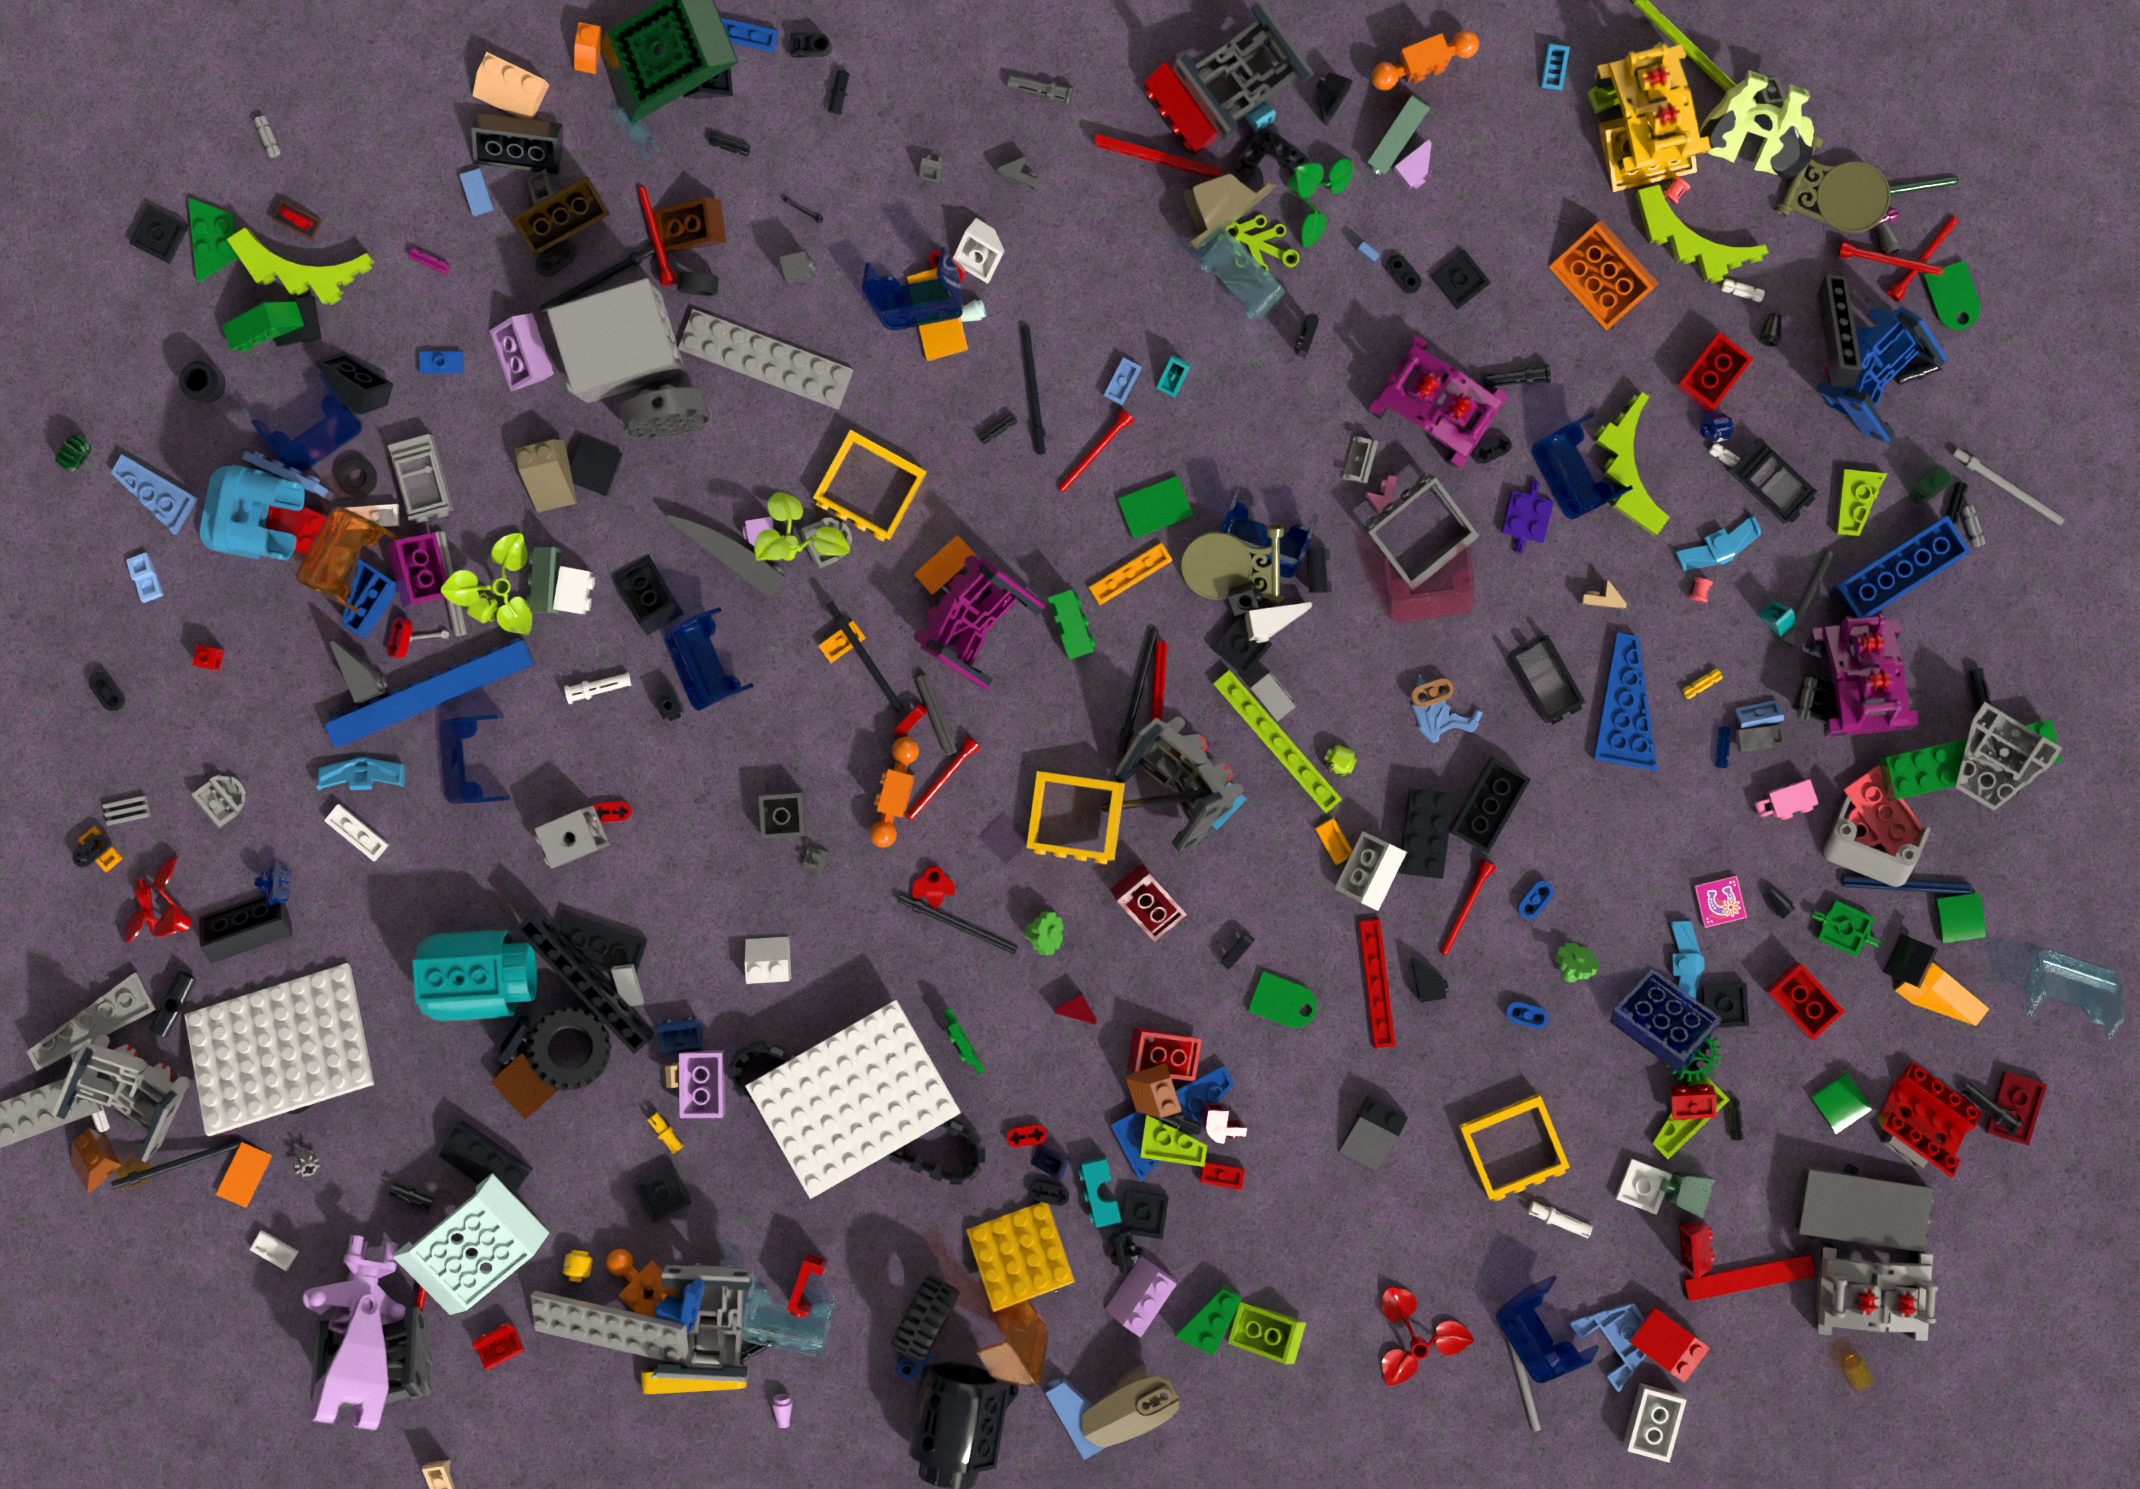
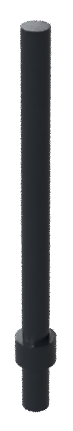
[539,245,656,314]
[1021,326,1046,455]
[826,601,904,712]
[1117,628,1159,755]
[1101,789,1210,812]
[897,894,1018,955]
[111,1139,241,1189]

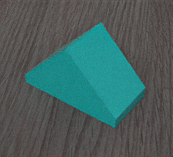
[1156,355,1191,398]
[1758,601,1796,637]

